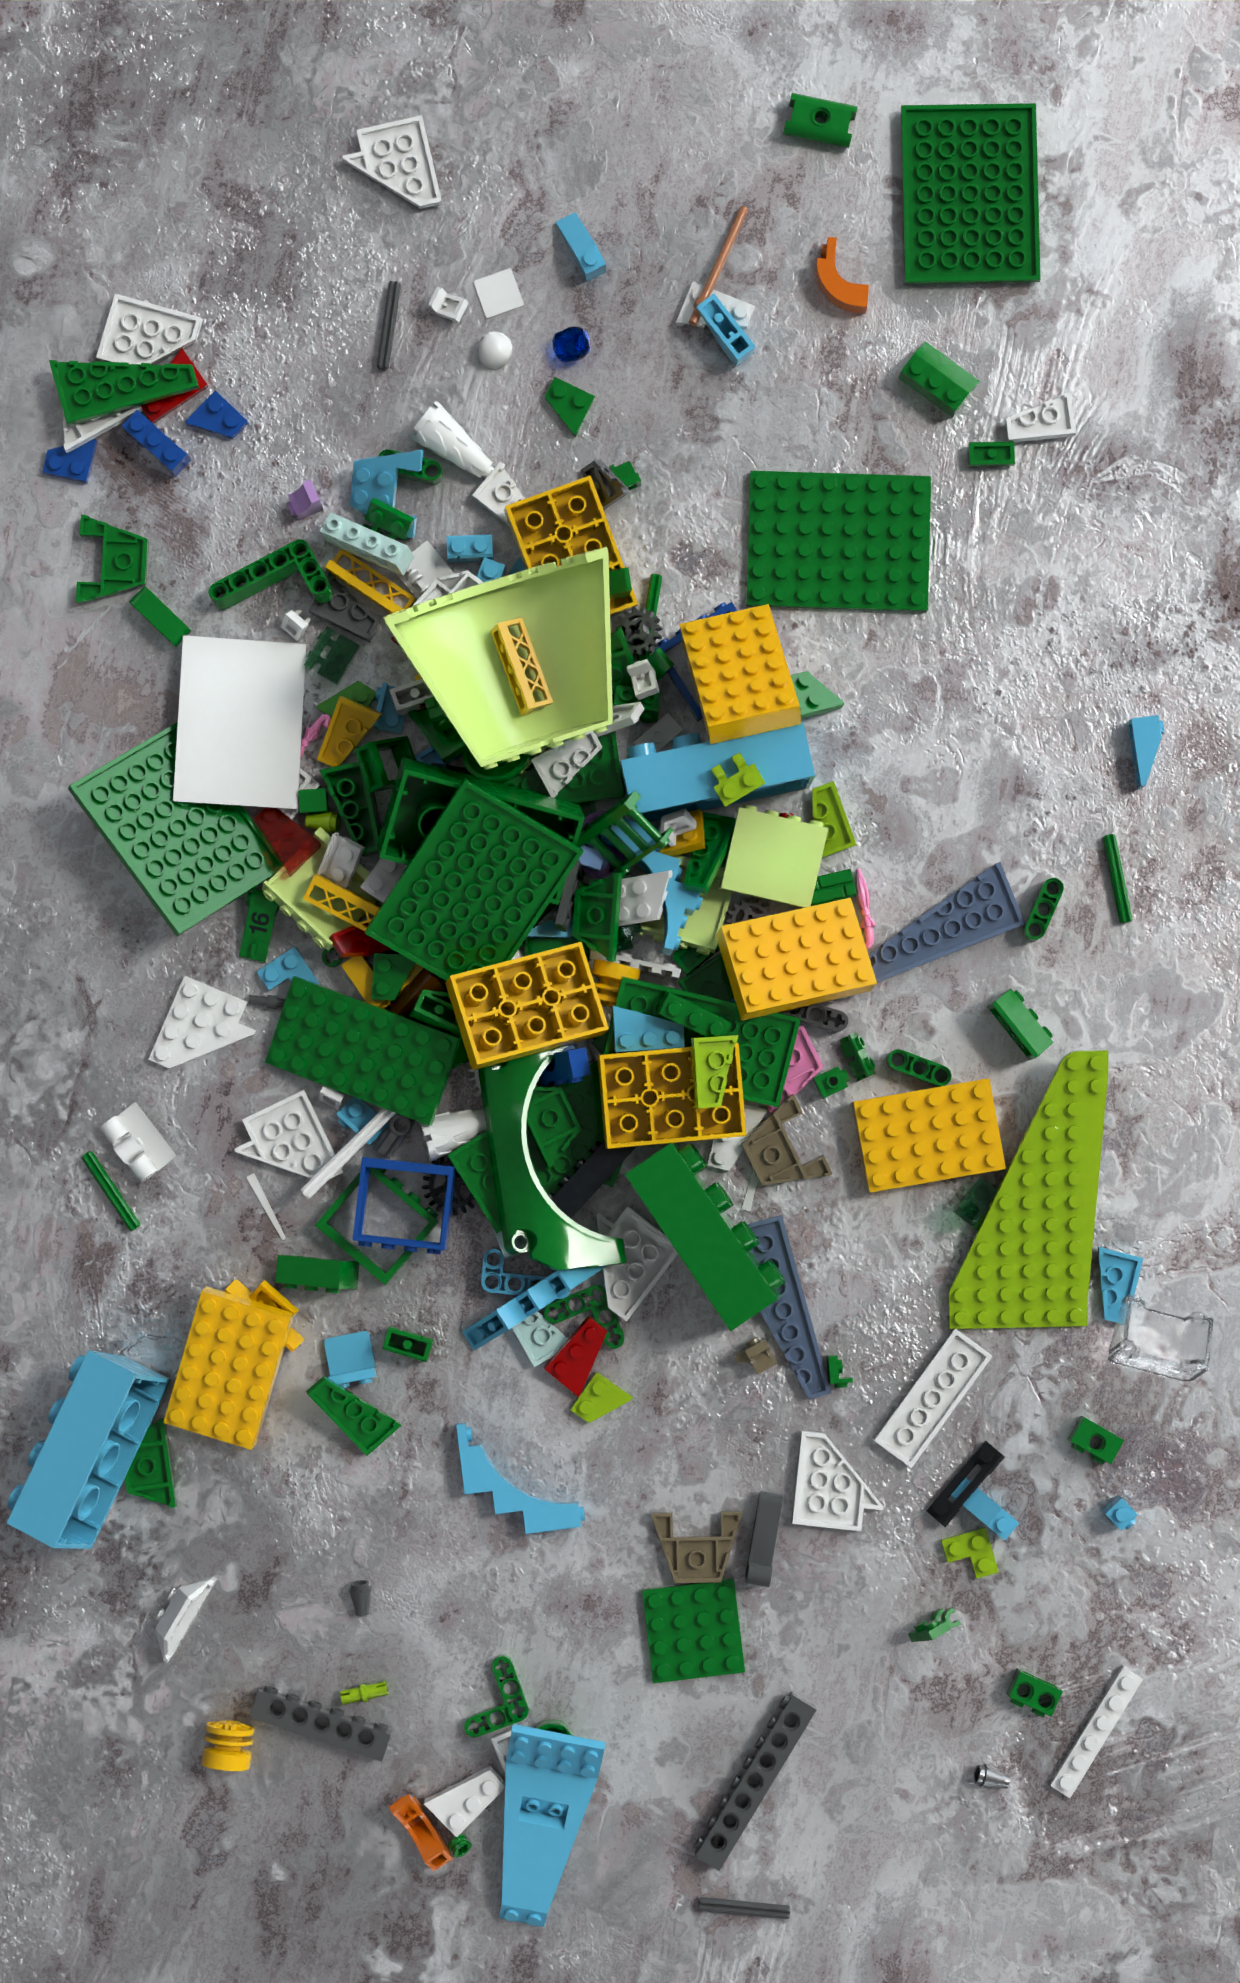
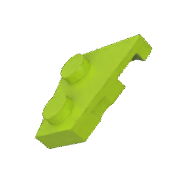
[570,1372,633,1423]

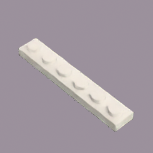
[1049,1665,1143,1798]

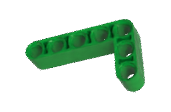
[208,539,333,610]

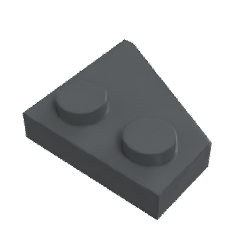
[581,459,630,510]

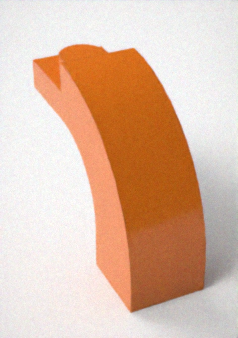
[815,237,869,313]
[389,1794,453,1872]

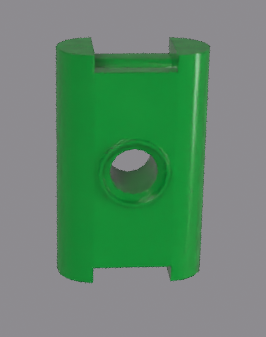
[783,93,858,148]

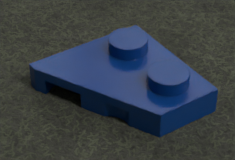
[185,390,249,439]
[42,439,98,483]

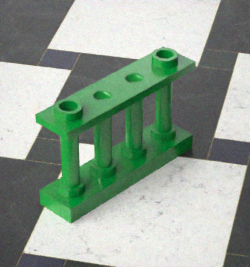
[577,790,674,877]

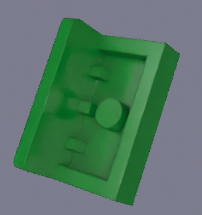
[614,685,661,723]

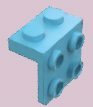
[324,1331,377,1388]

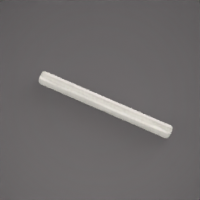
[301,1108,396,1199]

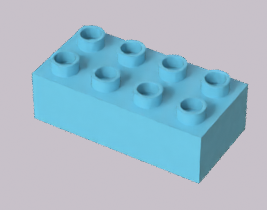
[621,721,815,822]
[7,1350,171,1549]

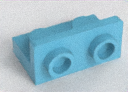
[373,682,406,735]
[336,1097,389,1146]

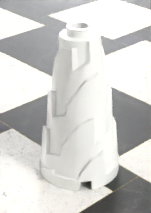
[408,401,494,479]
[417,1108,487,1162]

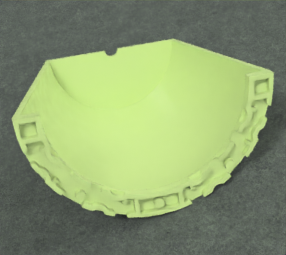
[383,547,613,770]

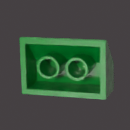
[899,341,980,418]
[987,989,1054,1060]

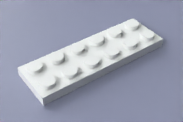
[874,1329,992,1468]

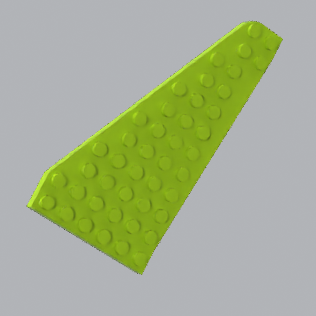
[948,1050,1108,1329]

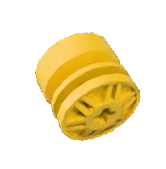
[591,959,641,1008]
[201,1720,255,1771]

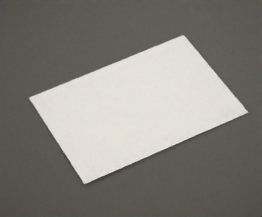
[173,635,306,809]

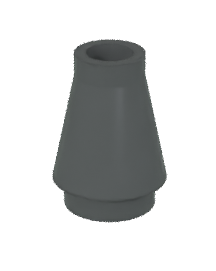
[349,1580,372,1617]

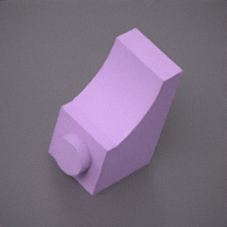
[287,479,324,520]

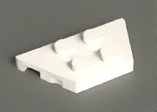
[62,406,143,453]
[619,870,673,926]

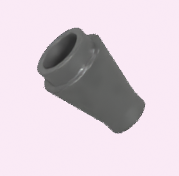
[974,1764,1010,1789]

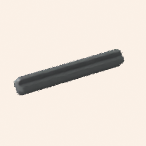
[377,281,401,370]
[698,1897,790,1919]

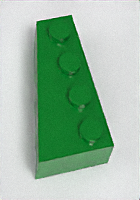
[319,762,382,857]

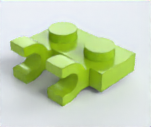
[711,752,765,807]

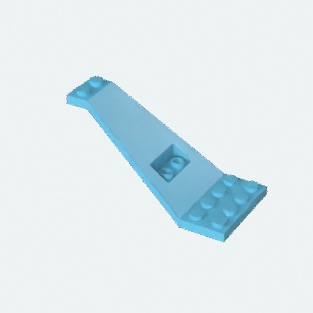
[499,1724,606,1927]

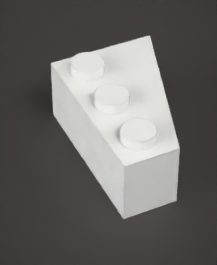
[424,1765,505,1837]

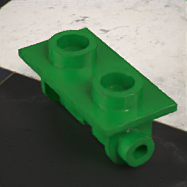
[839,1032,876,1081]

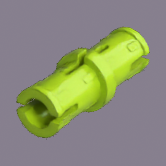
[340,1680,389,1706]

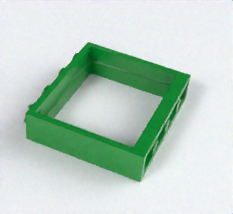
[315,1168,440,1285]

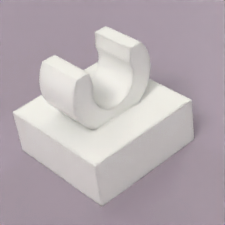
[280,609,311,641]
[318,1085,345,1110]

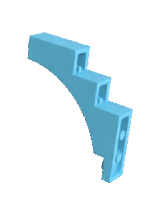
[462,1266,606,1351]
[456,1422,585,1534]

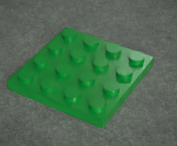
[642,1578,745,1683]

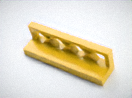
[325,549,416,614]
[490,617,553,716]
[303,873,380,931]

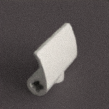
[100,1102,176,1183]

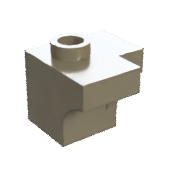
[733,1337,778,1375]

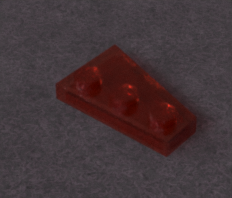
[255,807,321,877]

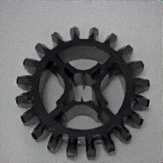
[422,1157,476,1216]

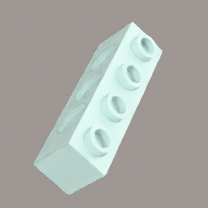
[320,512,414,576]

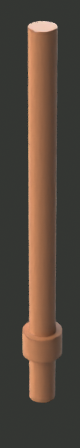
[688,206,748,326]

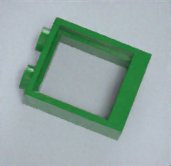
[354,735,416,793]

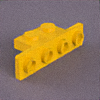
[224,1279,304,1352]

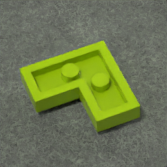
[941,1527,999,1579]

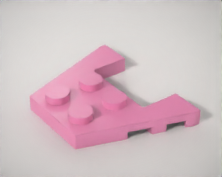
[766,1026,824,1114]

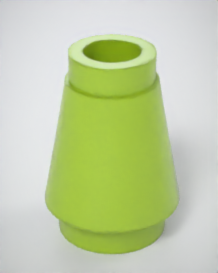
[305,811,340,834]

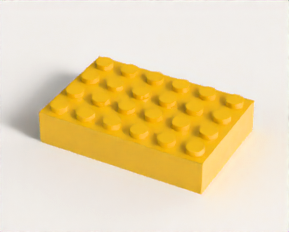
[504,475,638,617]
[679,604,802,744]
[716,898,877,1021]
[445,942,609,1071]
[597,1043,747,1149]
[851,1078,1006,1193]
[163,1286,295,1450]

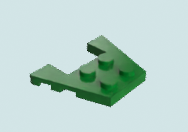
[76,514,149,604]

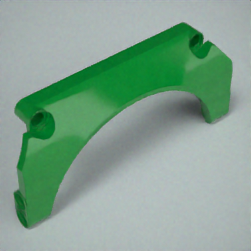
[478,1044,627,1271]

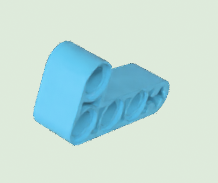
[481,1248,571,1299]

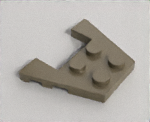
[741,1094,833,1186]
[651,1511,742,1583]

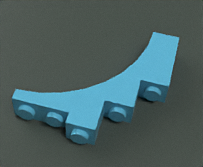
[600,818,703,956]

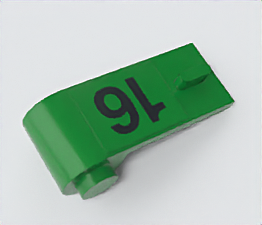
[239,889,280,963]

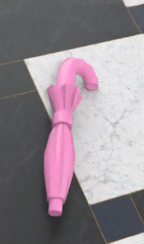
[300,714,331,759]
[855,869,876,949]

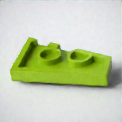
[812,781,857,858]
[691,1035,738,1108]

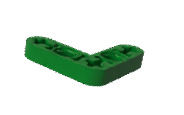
[544,1285,625,1349]
[464,1655,529,1738]

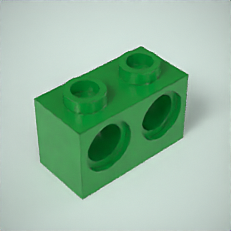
[1006,1668,1063,1718]

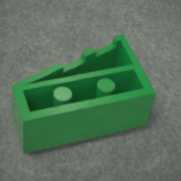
[409,990,463,1041]
[275,1255,359,1293]

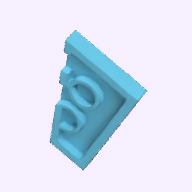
[612,1005,685,1052]
[1097,1246,1143,1325]

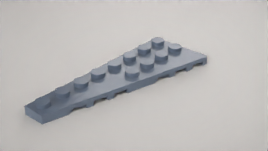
[868,862,1025,982]
[748,1215,831,1399]

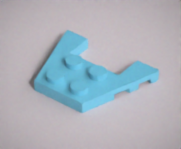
[350,449,424,538]

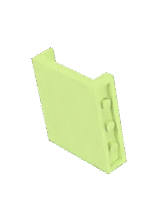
[719,804,828,908]
[262,827,378,951]
[627,850,733,955]

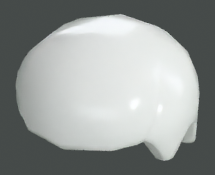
[478,331,513,369]

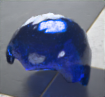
[552,326,591,362]

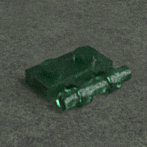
[304,626,360,685]

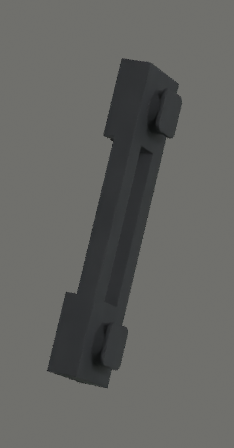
[926,1441,1005,1527]

